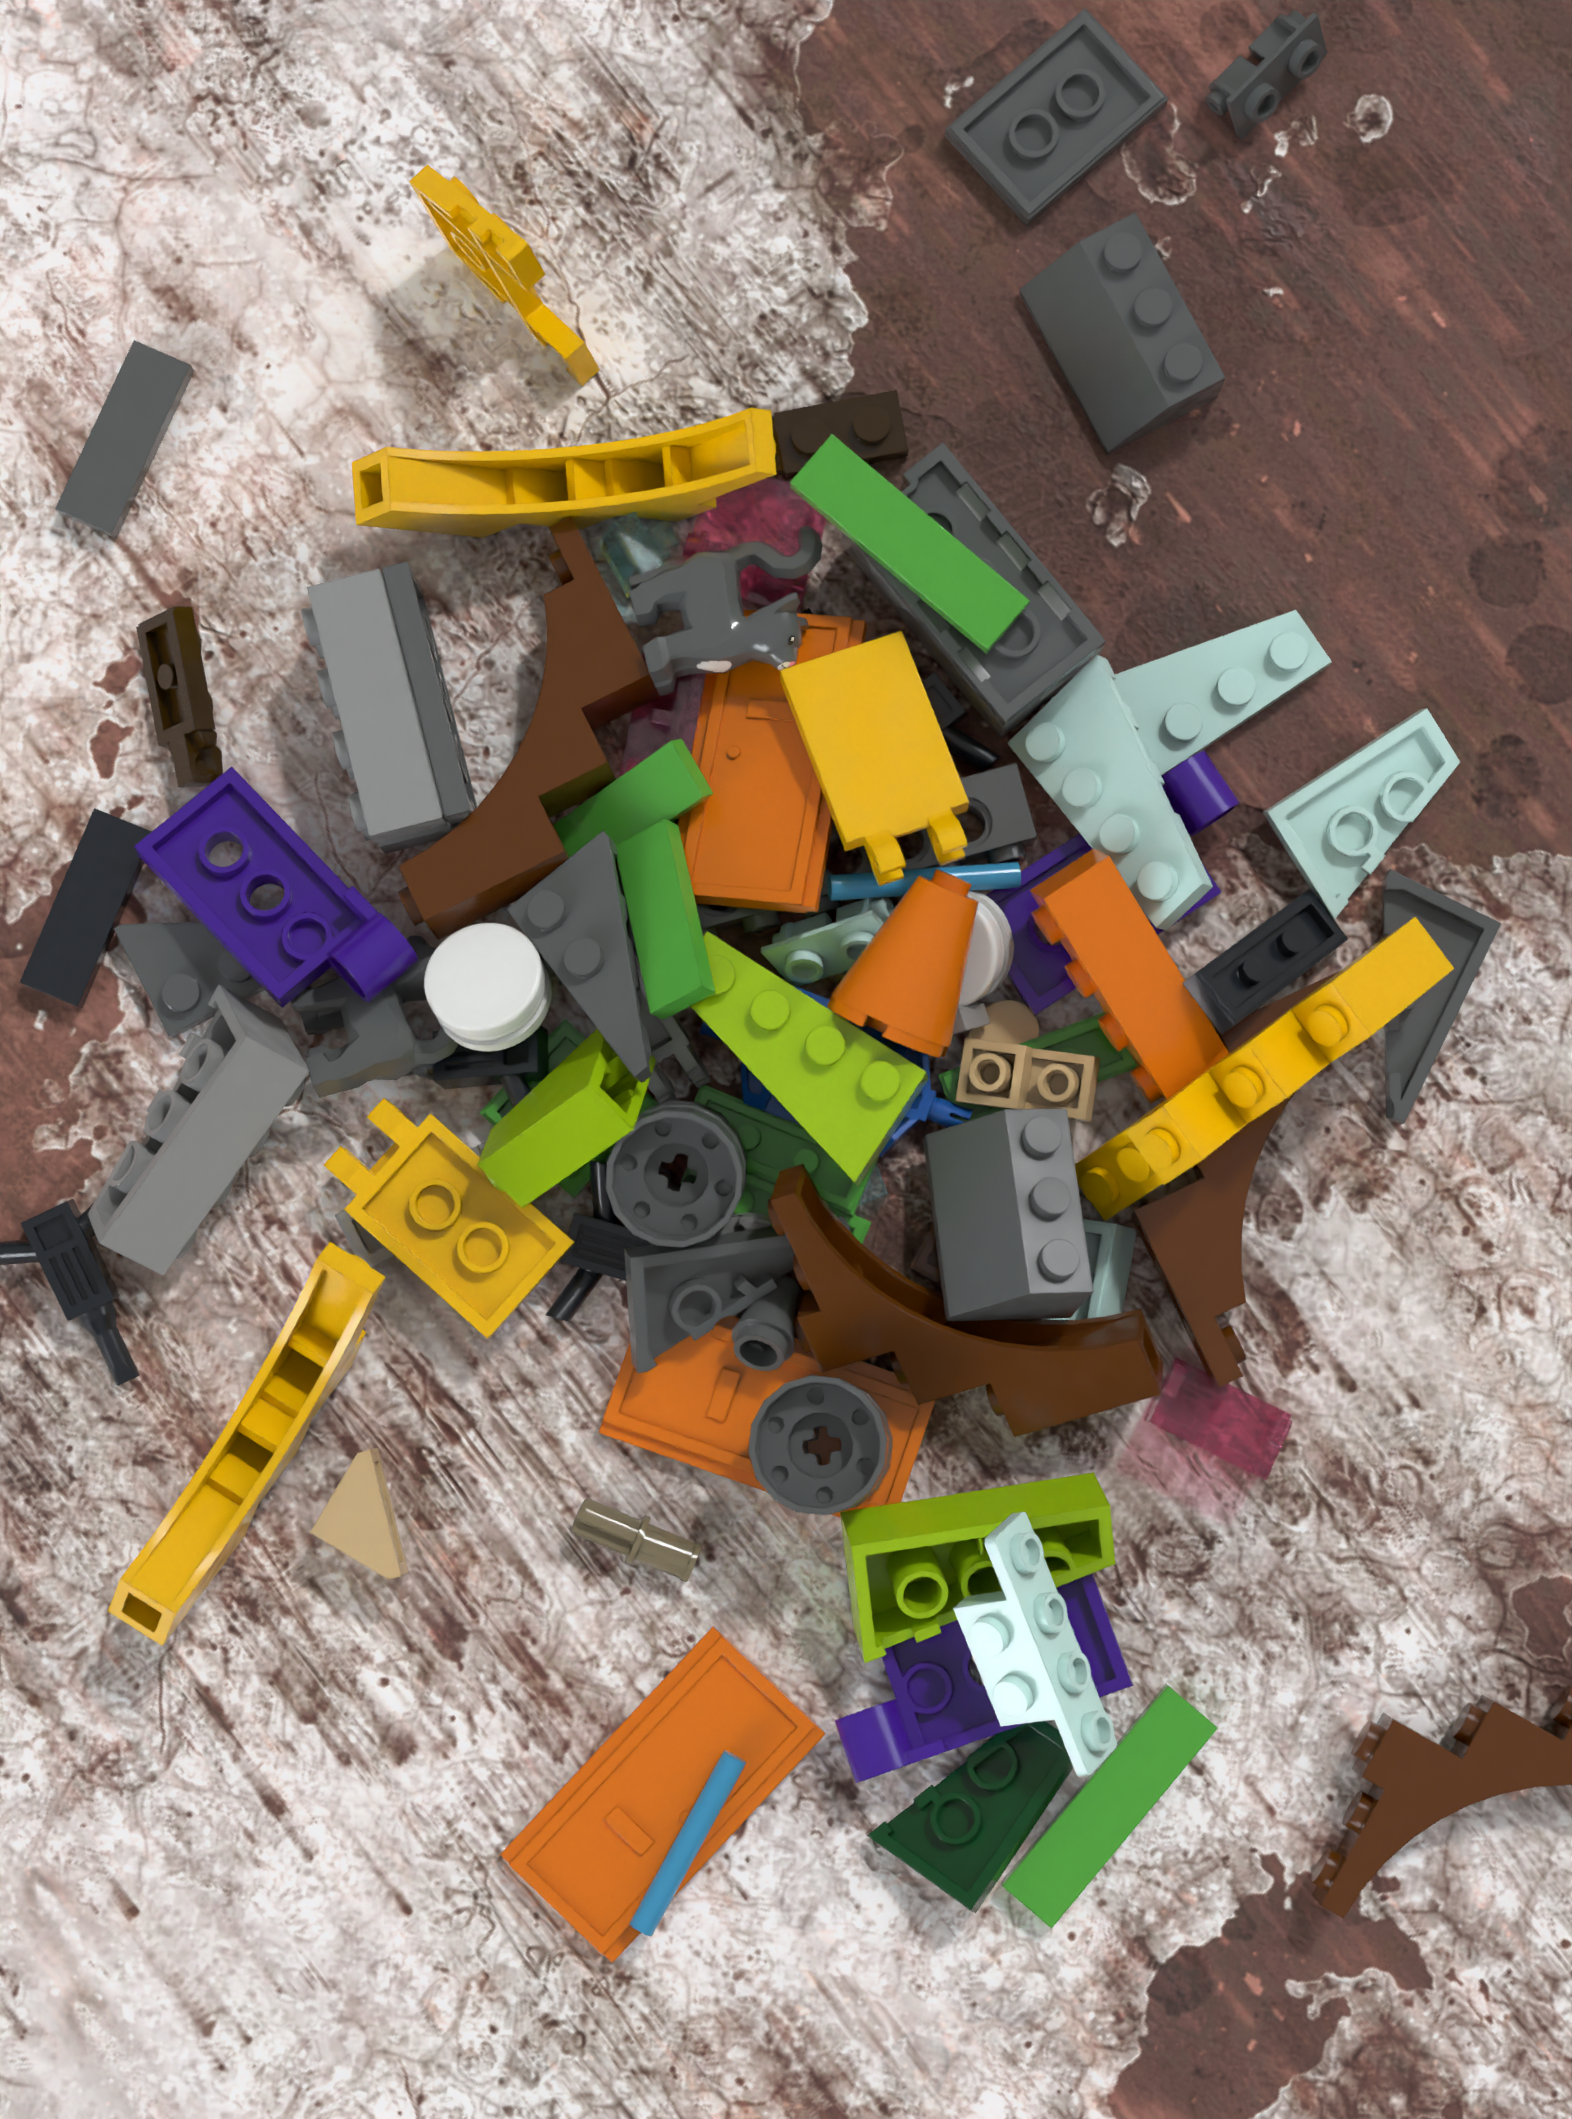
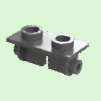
[1205,10,1328,140]

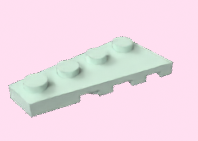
[1050,610,1332,776]
[1008,655,1213,931]

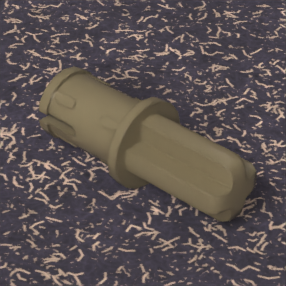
[572,1499,702,1582]

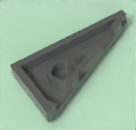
[507,831,652,1083]
[1382,869,1501,1125]
[114,922,264,1038]
[624,1216,850,1373]

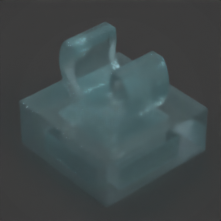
[598,512,679,599]

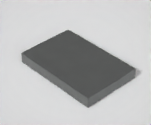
[945,8,1168,227]

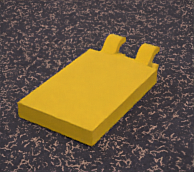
[780,631,969,886]
[324,1098,576,1339]

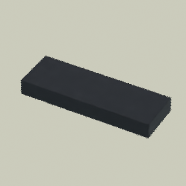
[19,808,152,1008]
[1182,889,1348,1035]

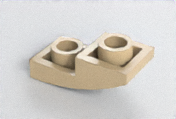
[955,1038,1100,1122]

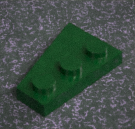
[867,1721,1074,1913]

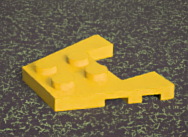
[409,164,600,386]

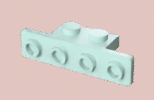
[953,1512,1117,1776]

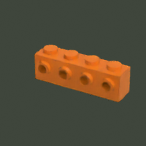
[1029,848,1229,1104]

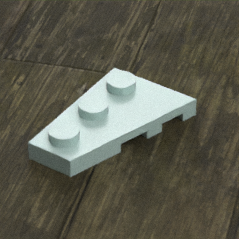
[1262,708,1460,919]

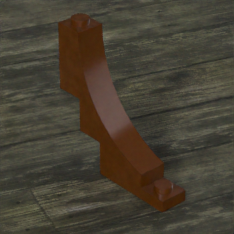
[398,516,660,940]
[1130,971,1340,1389]

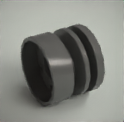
[606,1100,747,1247]
[748,1375,893,1515]

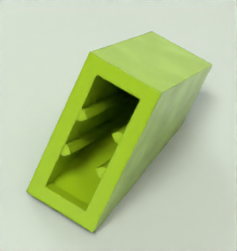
[477,1029,656,1208]

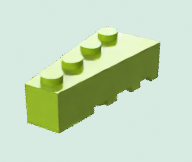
[690,931,929,1187]
[840,1472,1115,1663]

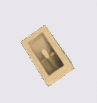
[310,1448,409,1580]

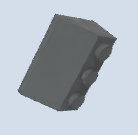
[1019,212,1226,455]
[923,1109,1093,1322]

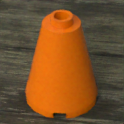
[827,869,979,1058]

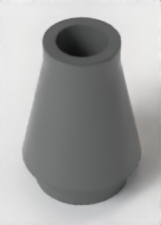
[732,1275,801,1371]

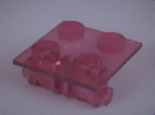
[682,477,827,613]

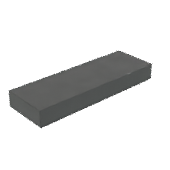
[55,340,194,539]

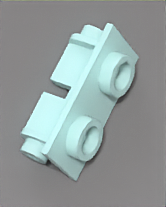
[761,897,894,987]

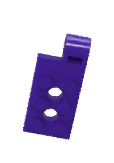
[986,750,1240,1016]
[134,767,418,1008]
[834,1573,1134,1783]

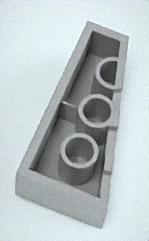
[87,985,310,1275]

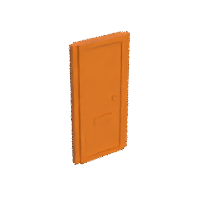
[678,610,868,913]
[598,1316,935,1518]
[500,1626,826,1963]

